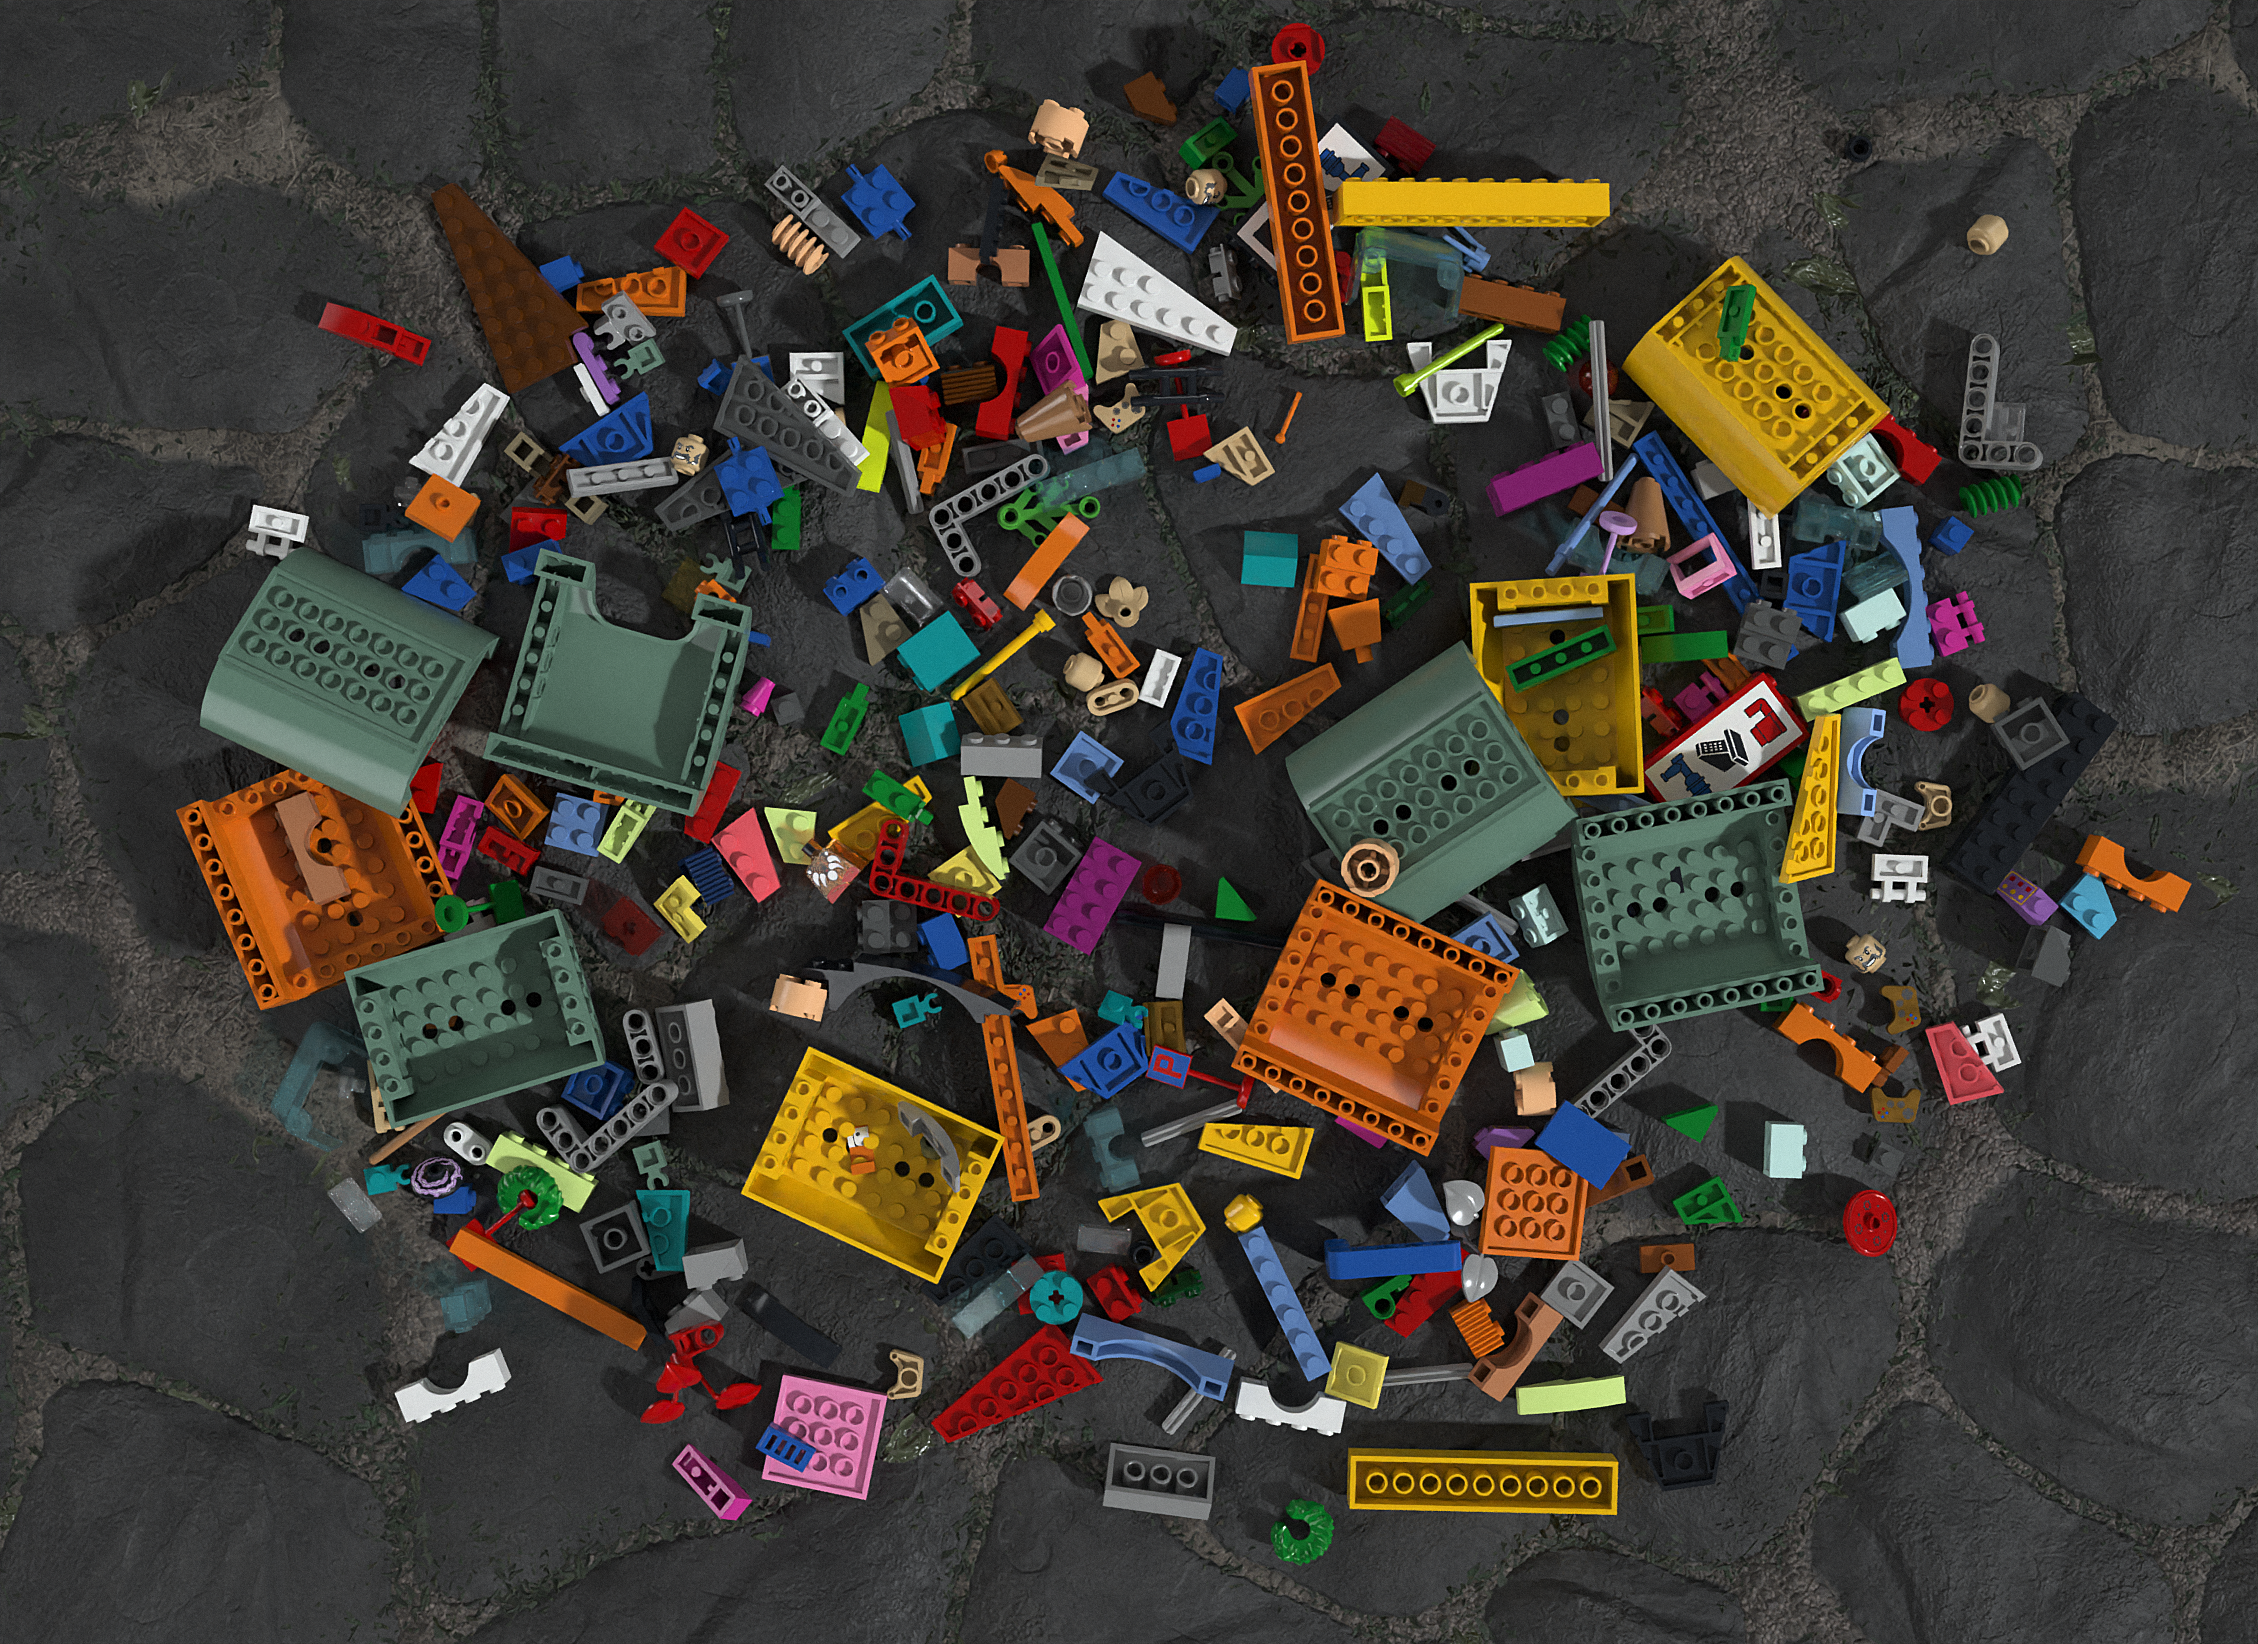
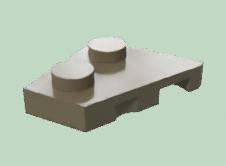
[1034,152,1099,191]
[1582,399,1655,449]
[860,593,913,666]

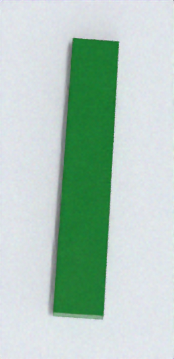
[1031,222,1093,381]

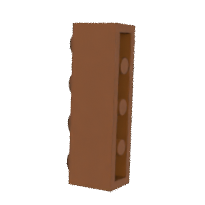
[1452,274,1566,335]

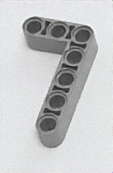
[1958,333,2043,471]
[929,454,1050,577]
[1569,1024,1672,1119]
[536,1079,678,1173]

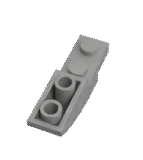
[764,165,861,259]

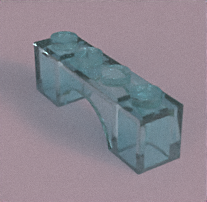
[1034,447,1146,513]
[1557,517,1671,596]
[362,525,479,575]

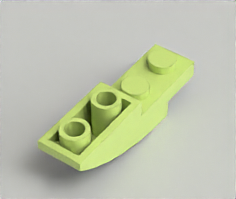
[958,776,1010,880]

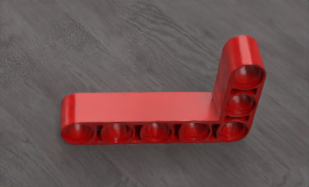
[869,818,1000,921]

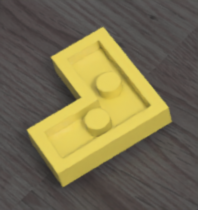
[654,875,707,944]

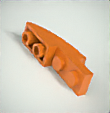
[998,165,1084,249]

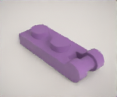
[573,332,621,406]

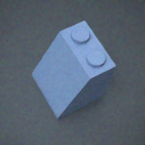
[1379,1159,1451,1242]

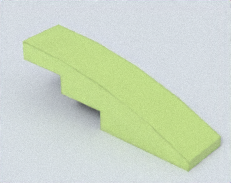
[597,799,657,864]
[1516,1375,1626,1415]

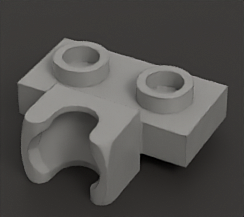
[593,290,656,350]

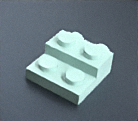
[1827,433,1902,510]

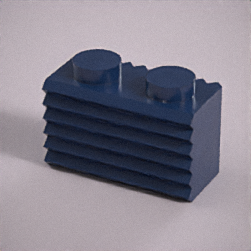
[677,846,734,910]

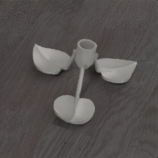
[1442,1180,1498,1302]

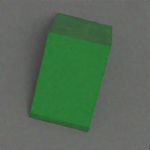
[1215,876,1257,921]
[1661,1102,1718,1143]

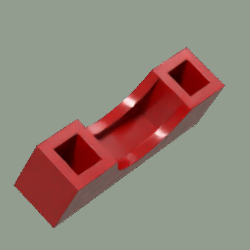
[975,326,1033,441]
[1868,413,1942,487]

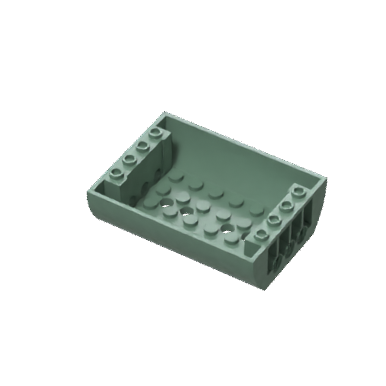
[344,908,606,1129]

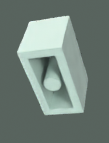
[1837,587,1907,644]
[1493,1027,1535,1072]
[1763,1121,1807,1178]

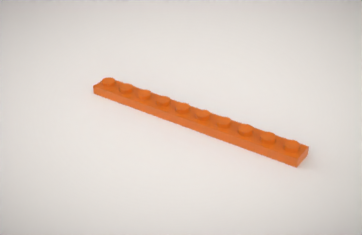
[967,934,1040,1202]

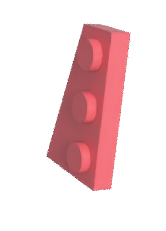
[711,807,781,903]
[1925,1021,2004,1105]

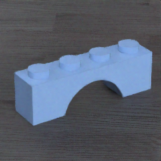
[1837,707,1886,817]

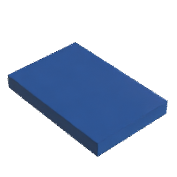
[1534,1099,1632,1190]

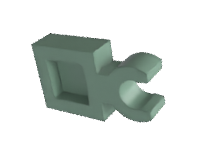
[614,338,665,379]
[700,553,751,594]
[632,1140,669,1191]

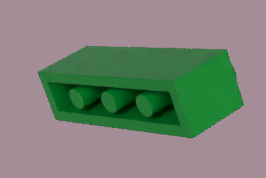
[1505,624,1618,694]

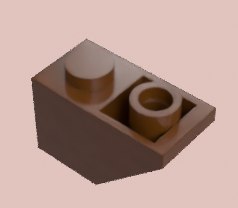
[1123,71,1179,128]
[995,777,1038,840]

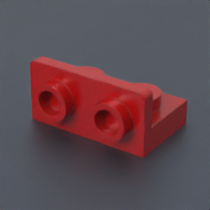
[1086,1262,1143,1323]

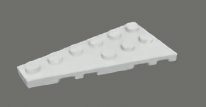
[1077,231,1237,357]

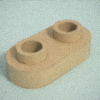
[1086,679,1139,716]
[1027,1114,1061,1152]

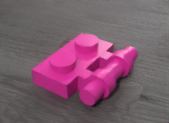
[1925,591,1985,657]
[1672,670,1727,722]

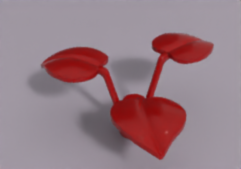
[640,1352,762,1424]

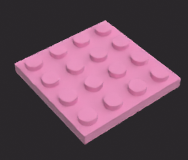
[762,1372,888,1500]

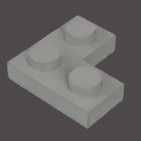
[1854,788,1926,847]

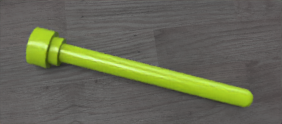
[1393,322,1504,397]

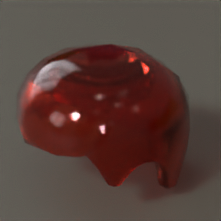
[1578,358,1619,399]
[1142,864,1182,905]

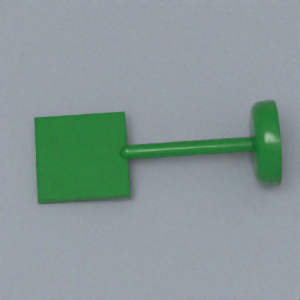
[434,879,526,933]

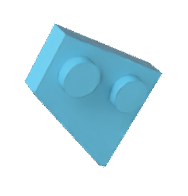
[2057,873,2117,940]

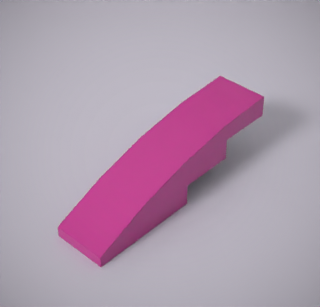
[437,795,484,895]

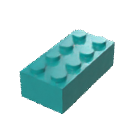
[842,274,964,382]

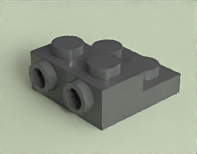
[1731,599,1803,670]
[1990,696,2070,771]
[1008,818,1085,895]
[857,899,919,954]

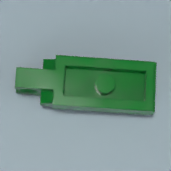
[1717,284,1757,362]
[772,485,801,550]
[820,682,870,756]
[862,768,934,826]

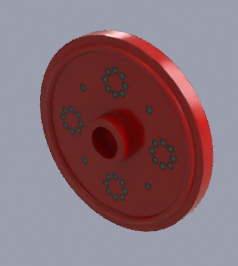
[1843,1190,1897,1257]

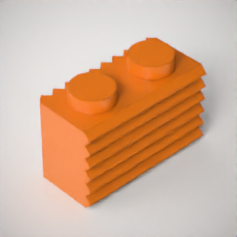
[1447,1297,1505,1359]

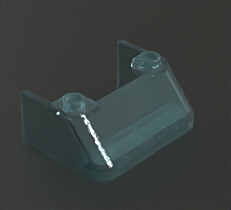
[1344,226,1464,325]
[271,1021,370,1152]

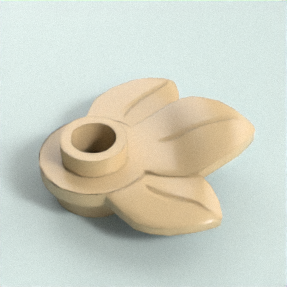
[1095,576,1148,627]

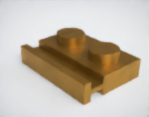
[961,677,1024,736]
[1143,1000,1187,1056]

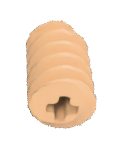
[771,214,829,275]

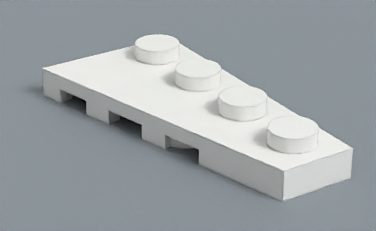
[409,383,510,487]

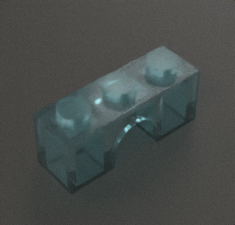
[1793,500,1883,551]
[1083,1105,1141,1193]
[440,1279,492,1333]

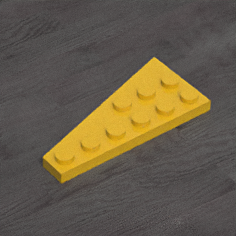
[1779,713,1841,884]

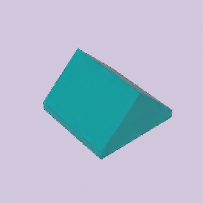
[1241,531,1298,588]
[898,701,961,768]

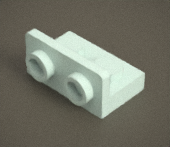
[1508,884,1569,948]

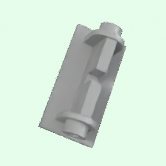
[1208,244,1242,302]

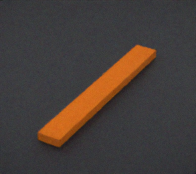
[449,1226,647,1351]

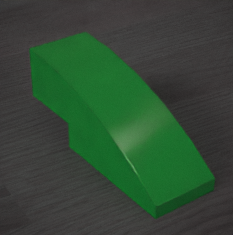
[1640,630,1728,664]

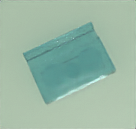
[1841,551,1909,603]

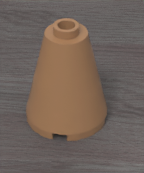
[1015,380,1093,443]
[1616,477,1670,554]

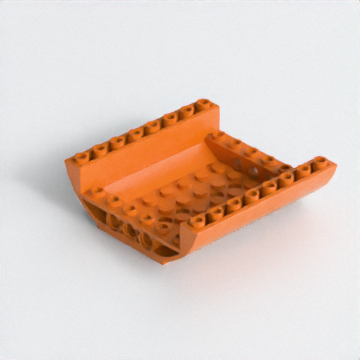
[176,769,454,1010]
[1231,878,1521,1157]

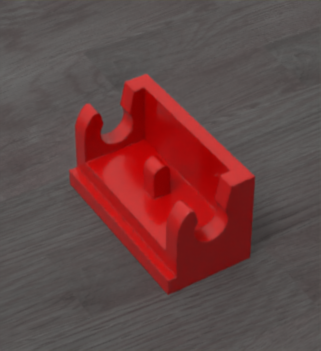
[477,826,541,877]

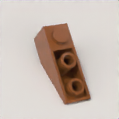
[1585,1154,1655,1209]

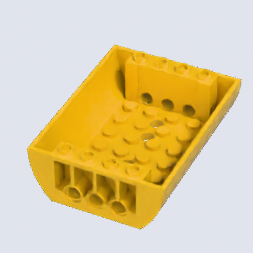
[1621,256,1891,521]
[1470,573,1644,798]
[741,1046,1006,1284]

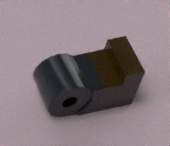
[1396,479,1450,517]

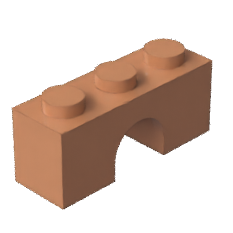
[948,244,1030,287]

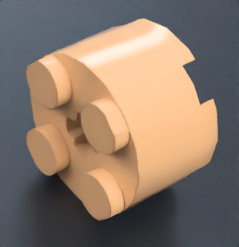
[1028,99,1089,159]
[1341,838,1399,897]
[769,974,828,1022]
[1513,1061,1556,1117]

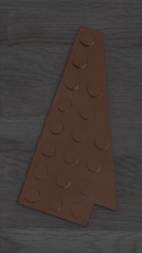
[431,183,589,393]

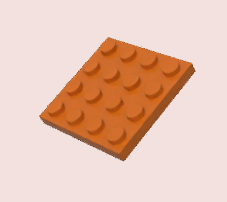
[1478,1145,1588,1261]

